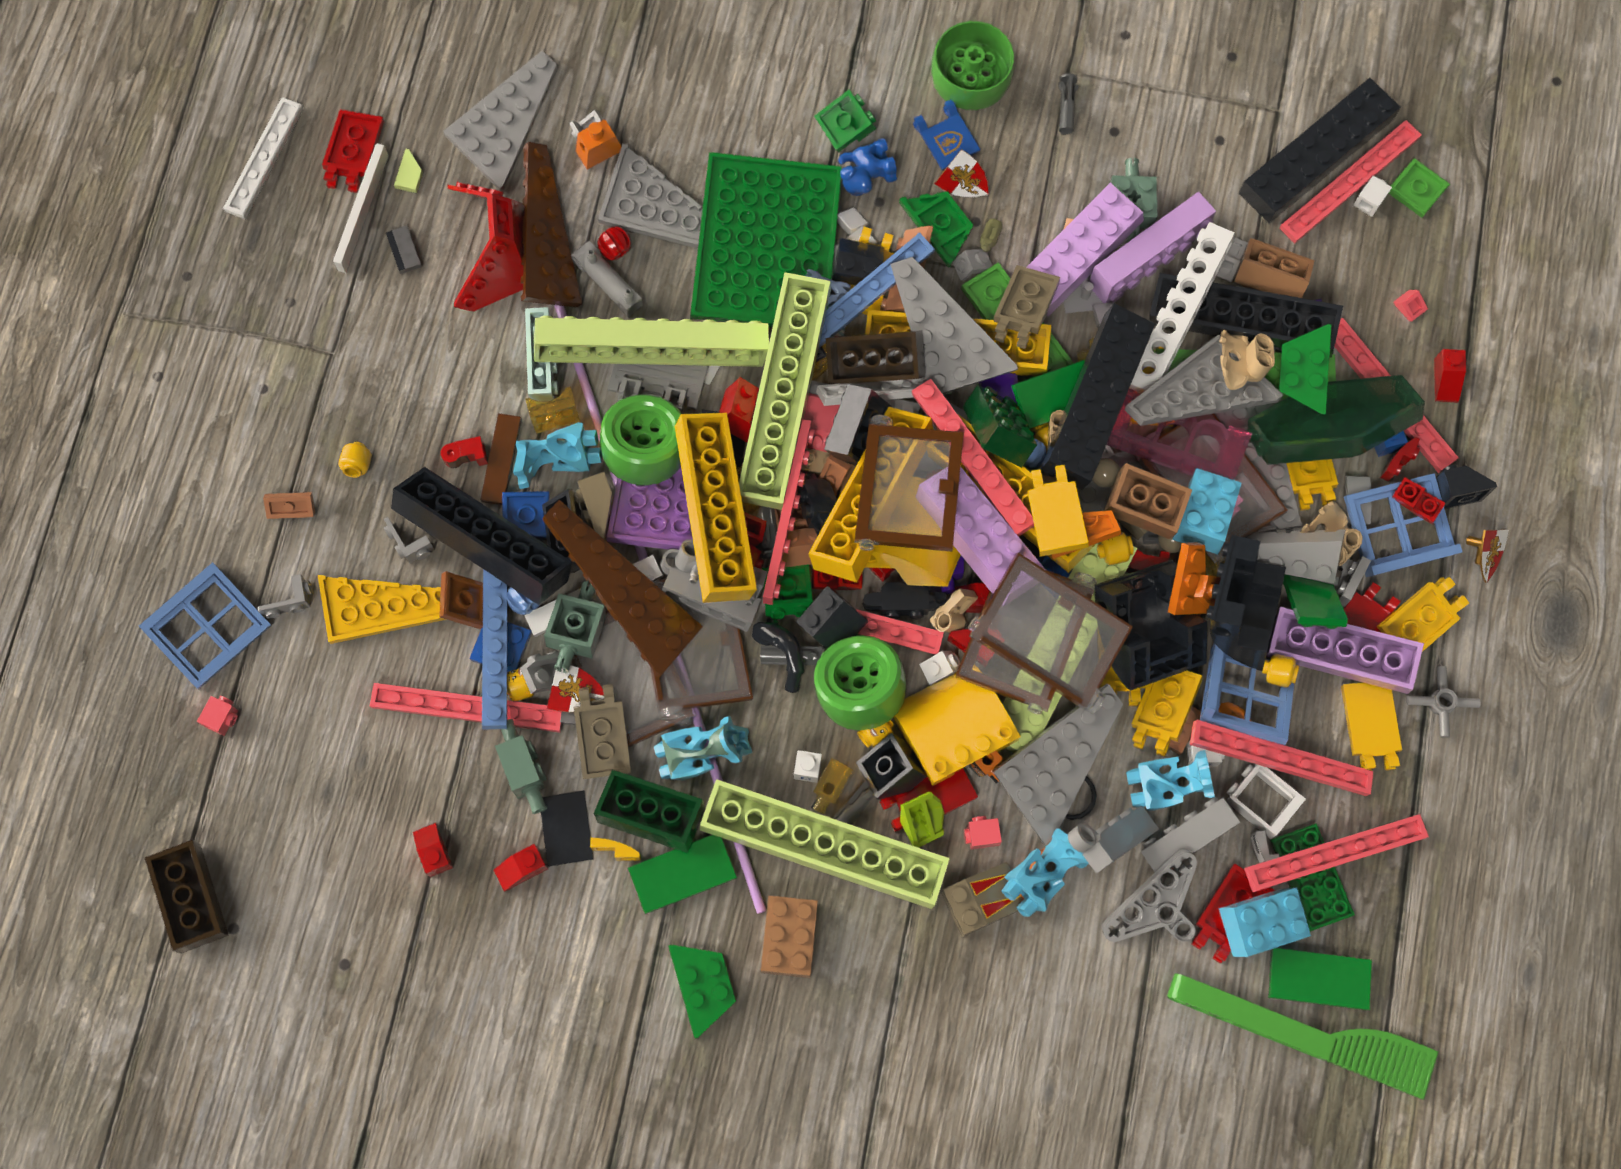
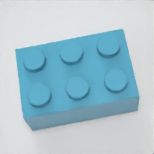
[1172,468,1242,555]
[1219,888,1311,957]

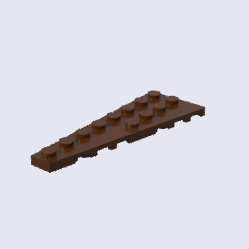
[521,142,582,308]
[542,500,703,678]

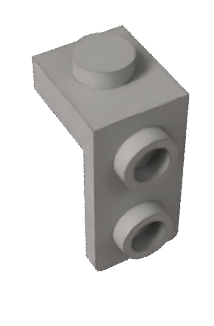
[383,517,434,563]
[258,574,312,618]

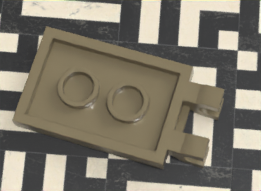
[994,265,1060,349]
[574,684,631,779]

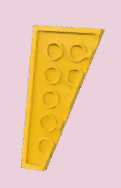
[318,575,447,644]

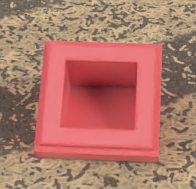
[1393,290,1428,322]

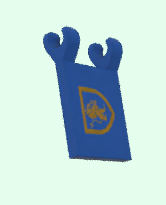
[913,100,980,171]

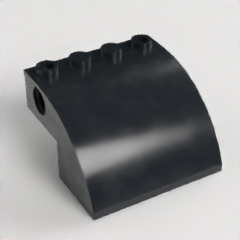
[1207,535,1286,671]
[1095,560,1207,691]

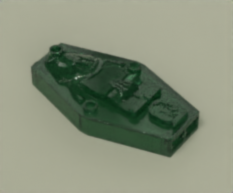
[1245,375,1425,465]

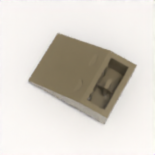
[575,472,613,543]

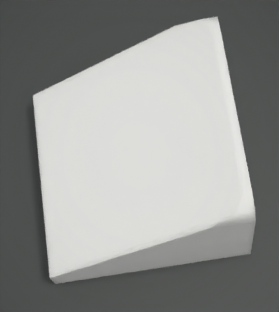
[837,207,868,236]

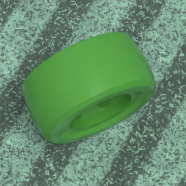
[931,21,1014,110]
[600,395,682,485]
[814,635,906,731]

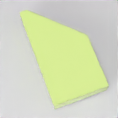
[394,149,423,193]

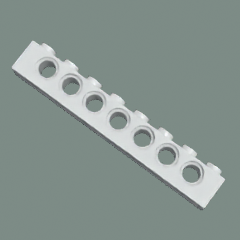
[1129,222,1235,394]

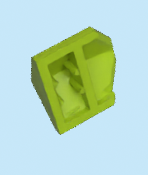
[900,792,944,848]

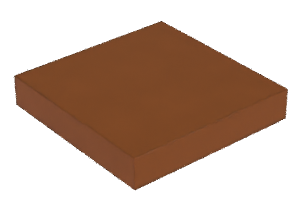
[439,571,483,629]

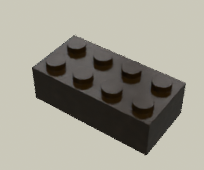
[825,330,926,384]
[144,840,229,954]

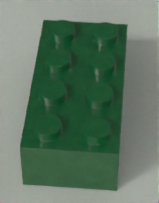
[963,385,1037,468]
[594,769,705,853]

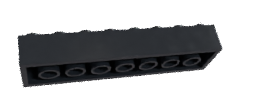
[1238,77,1401,224]
[1150,273,1343,358]
[1040,303,1156,490]
[391,467,572,605]

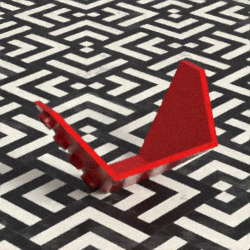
[447,182,525,312]

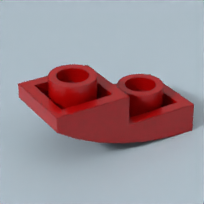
[1380,437,1420,482]
[1392,477,1445,524]
[812,566,862,590]

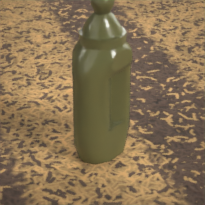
[980,219,1002,252]

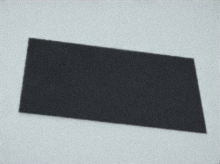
[541,790,593,867]

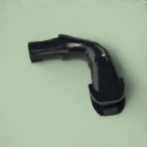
[752,619,805,693]

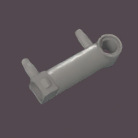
[571,241,643,318]
[675,539,767,606]

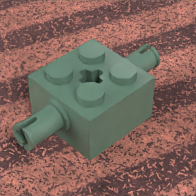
[1110,158,1157,243]
[544,581,606,673]
[495,719,547,814]

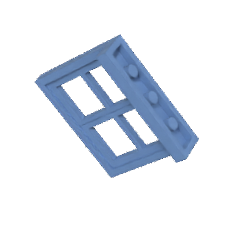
[1344,473,1462,577]
[139,562,272,690]
[1200,643,1294,745]

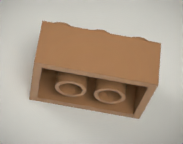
[1234,238,1315,298]
[1104,463,1192,539]
[761,896,818,978]

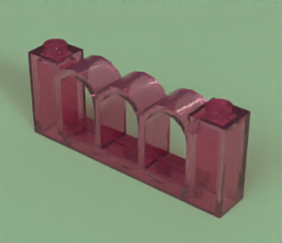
[1107,388,1252,480]

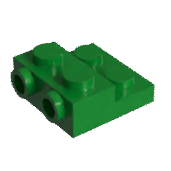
[814,90,877,152]
[762,564,812,620]

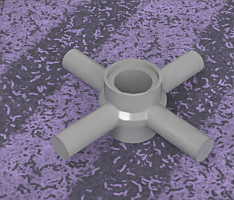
[1406,666,1481,738]

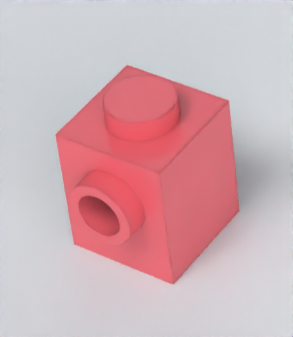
[197,696,238,736]
[964,816,1002,850]

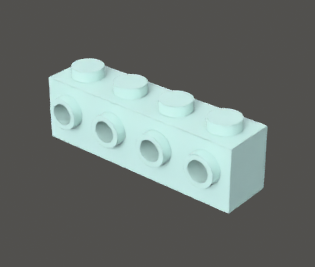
[525,307,558,404]

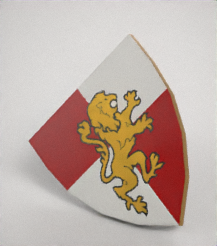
[934,149,988,197]
[1466,529,1509,583]
[547,665,604,712]

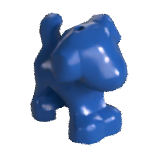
[838,138,897,196]

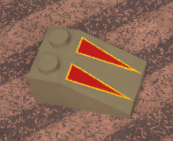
[941,862,1023,938]

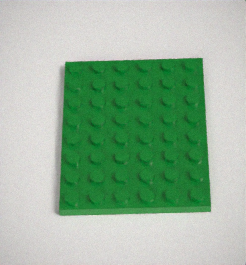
[690,152,842,328]

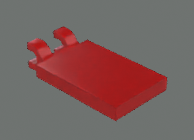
[322,109,384,193]
[1344,582,1401,632]
[879,768,978,832]
[1191,863,1275,964]

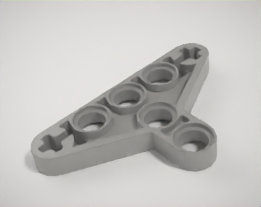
[1102,849,1197,942]

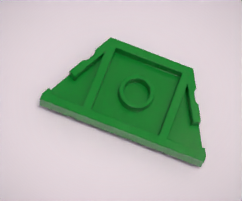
[899,192,973,268]
[1279,324,1331,415]
[668,945,736,1039]

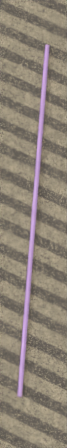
[554,305,766,914]

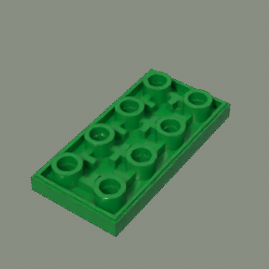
[1011,360,1085,429]
[1283,574,1348,629]
[1270,823,1355,931]
[628,835,737,915]
[1268,948,1372,1010]

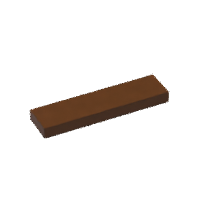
[480,413,522,505]

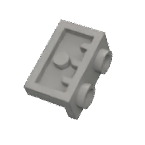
[1334,556,1371,608]
[520,651,559,694]

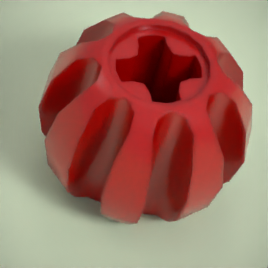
[598,226,631,260]

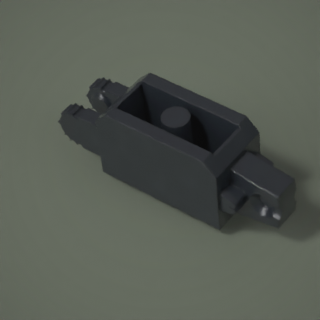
[797,472,837,536]
[862,582,947,619]

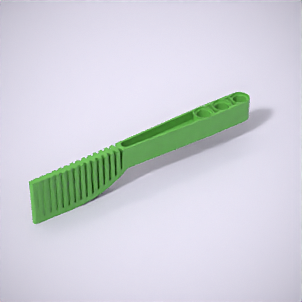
[1167,973,1438,1100]

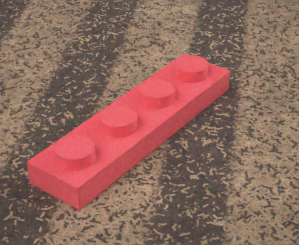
[856,609,944,655]

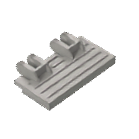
[608,364,708,413]

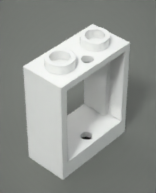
[1226,764,1306,839]

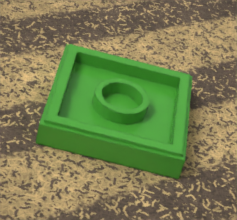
[1388,158,1450,218]

